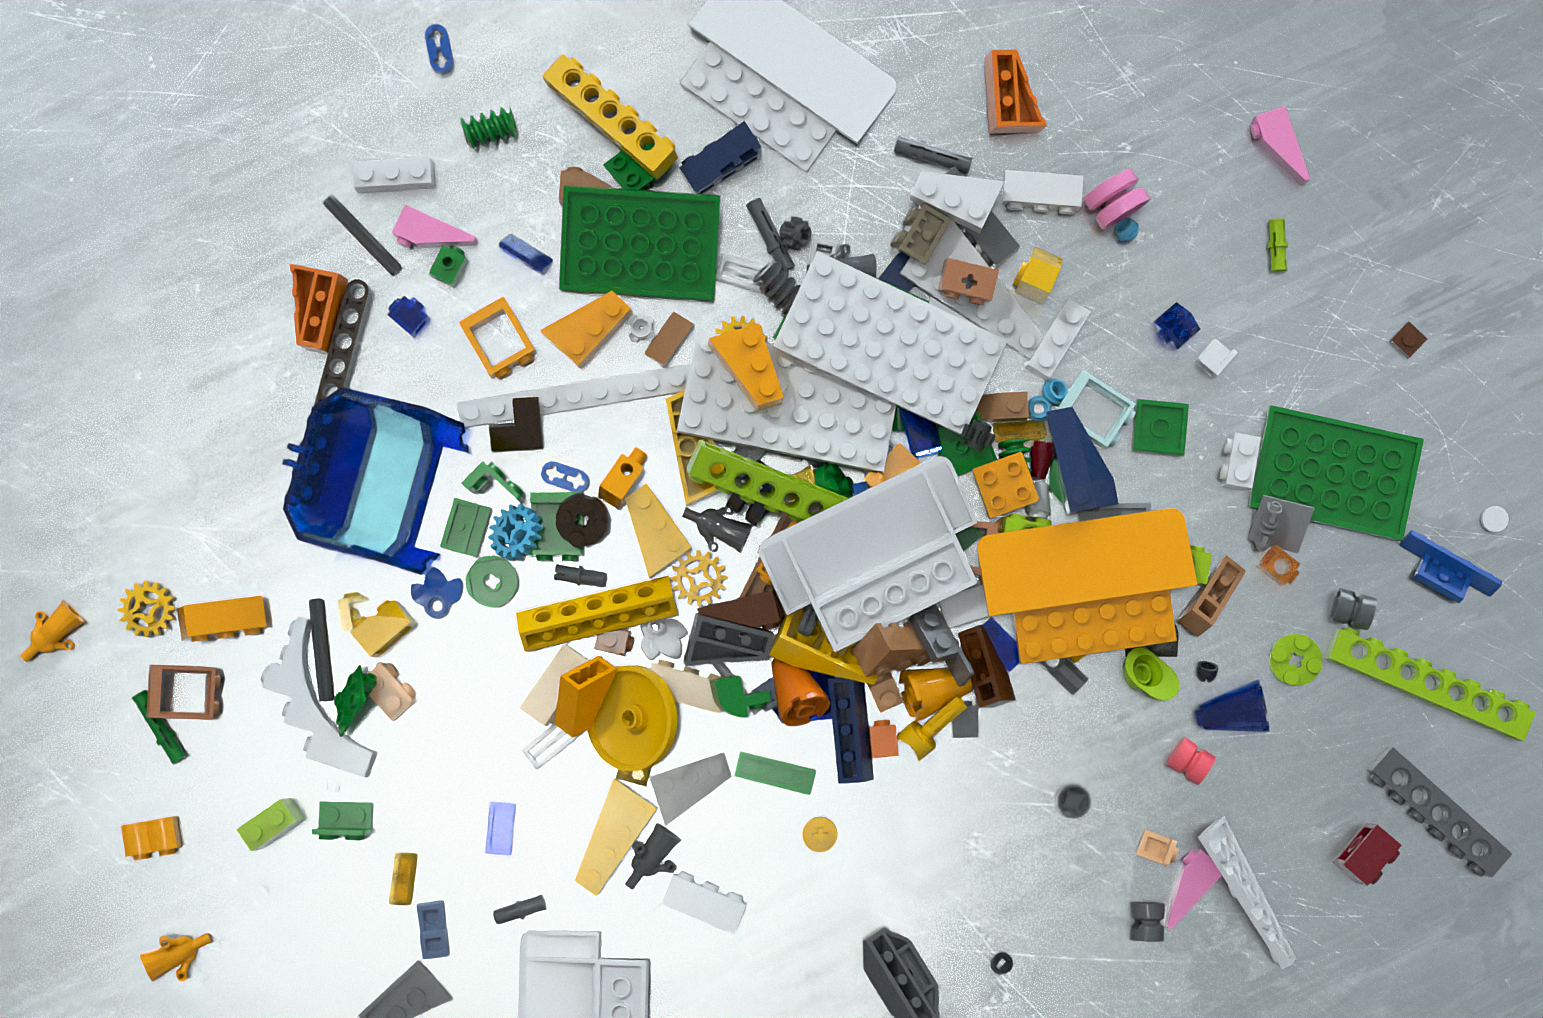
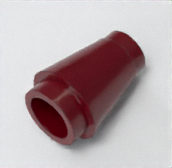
[1030,440,1055,479]

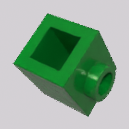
[429,245,468,288]

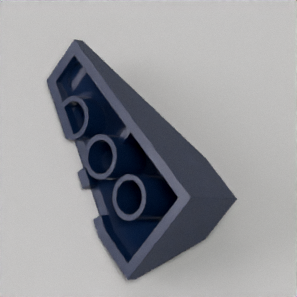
[1046,407,1119,514]

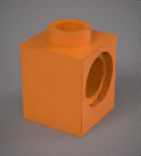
[869,720,899,758]

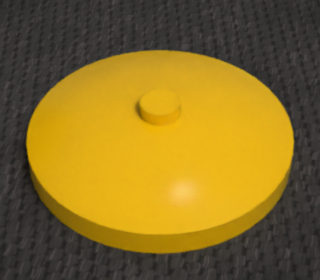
[587,665,677,771]

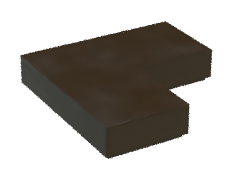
[489,397,543,452]

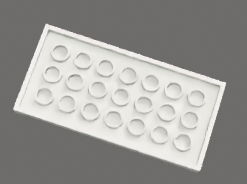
[773,251,1008,435]
[677,330,896,474]

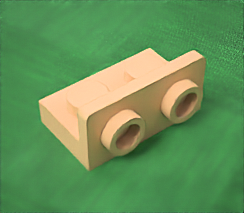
[369,661,417,722]

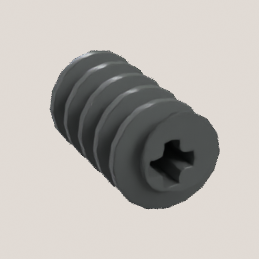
[752,261,801,313]

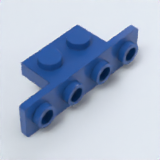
[1400,530,1503,603]

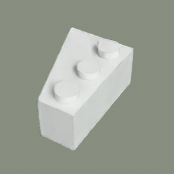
[909,171,1004,234]

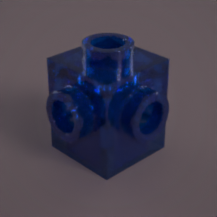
[1153,302,1201,350]

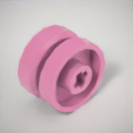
[1083,168,1151,230]

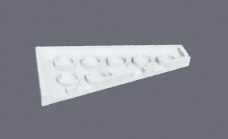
[899,220,1044,359]
[1198,817,1296,969]

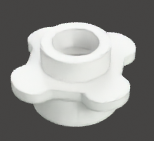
[628,315,655,342]

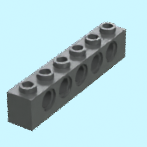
[1367,747,1512,878]

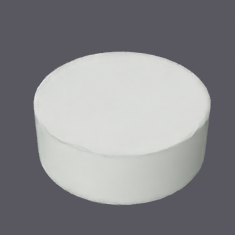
[1480,506,1509,533]

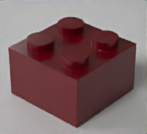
[1333,823,1402,886]

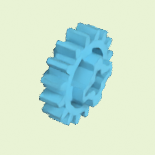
[488,504,543,561]

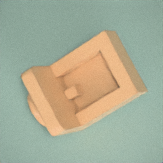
[866,672,904,713]
[1135,829,1179,866]

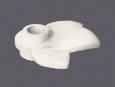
[641,618,689,660]

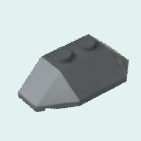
[863,927,940,1018]

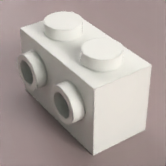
[1220,432,1261,491]

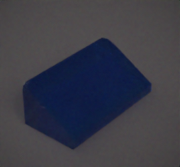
[498,234,553,276]
[899,408,942,458]

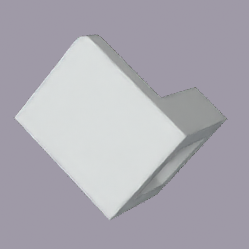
[1195,339,1238,378]

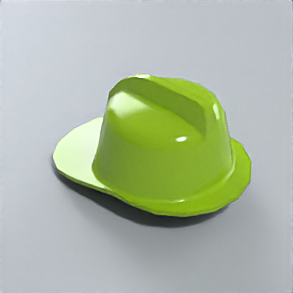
[1123,647,1180,701]

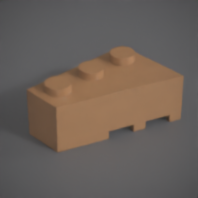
[852,622,931,677]

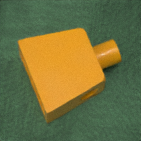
[598,447,647,511]

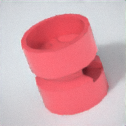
[1166,737,1216,785]

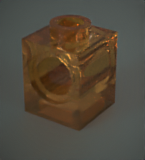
[1256,545,1300,586]

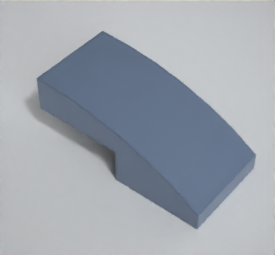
[416,900,449,960]

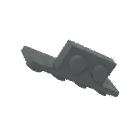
[908,604,974,687]

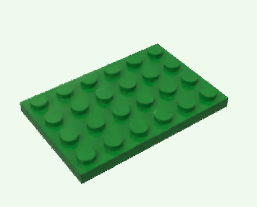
[559,185,721,300]
[1248,405,1424,541]

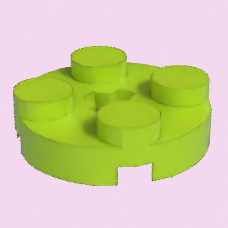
[1268,634,1323,686]

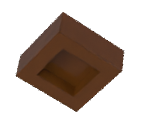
[1389,321,1427,359]

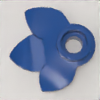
[410,567,463,619]

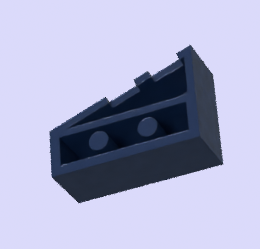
[679,121,762,194]

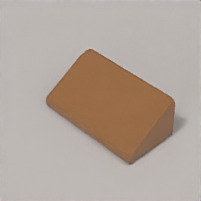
[644,311,695,368]

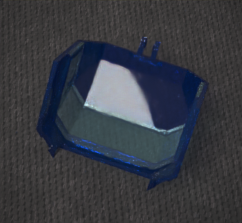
[282,387,469,575]

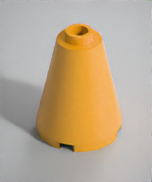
[899,668,973,722]

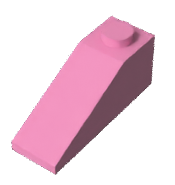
[1250,106,1310,185]
[392,205,478,248]
[1164,849,1222,930]

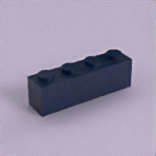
[828,677,874,784]

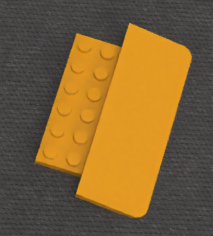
[977,508,1198,664]

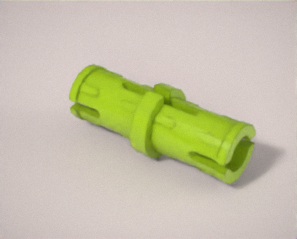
[1267,218,1289,272]

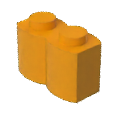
[121,816,182,861]

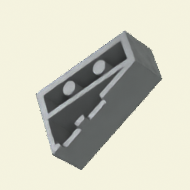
[683,612,775,666]

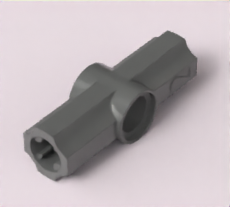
[1016,641,1088,695]

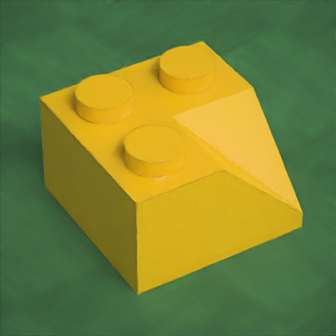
[350,599,417,658]

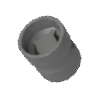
[1330,588,1377,630]
[1053,784,1091,819]
[1130,902,1165,942]

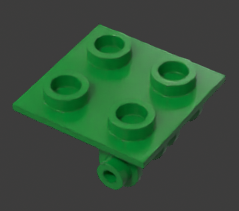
[603,143,672,190]
[334,665,377,737]

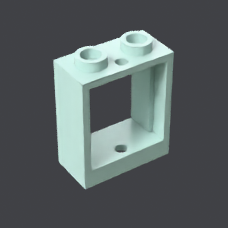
[1056,370,1136,450]

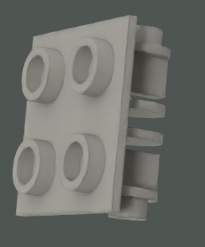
[1248,495,1314,553]

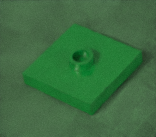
[1131,399,1189,456]
[930,412,997,477]

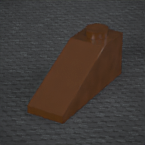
[697,589,784,630]
[958,625,1016,708]

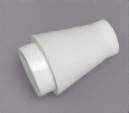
[1025,482,1051,522]

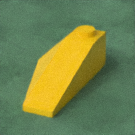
[769,608,878,685]

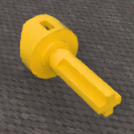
[897,696,967,761]
[802,817,838,853]

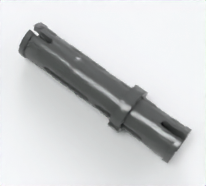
[893,136,972,174]
[746,198,795,271]

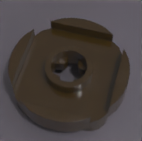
[556,493,608,547]

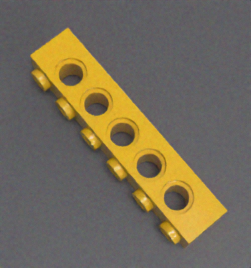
[542,54,678,180]
[516,575,678,652]

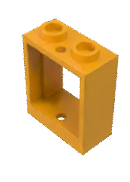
[459,296,537,379]

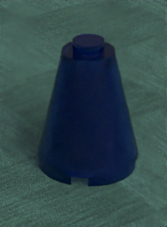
[1195,679,1270,732]

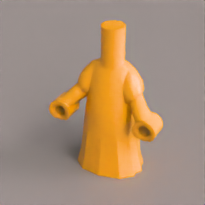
[20,600,85,662]
[140,933,212,982]

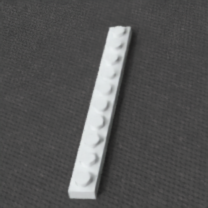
[457,364,690,428]

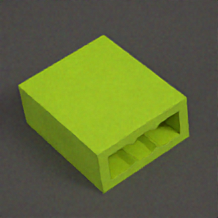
[236,798,305,852]

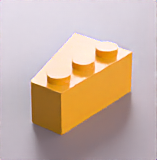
[708,323,784,411]
[177,595,267,643]

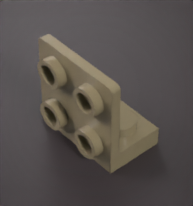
[890,203,951,265]

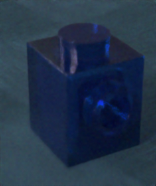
[387,295,431,338]

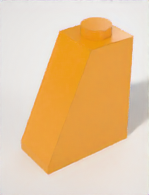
[555,655,617,738]

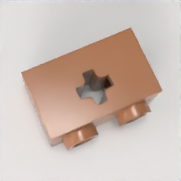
[938,258,999,306]

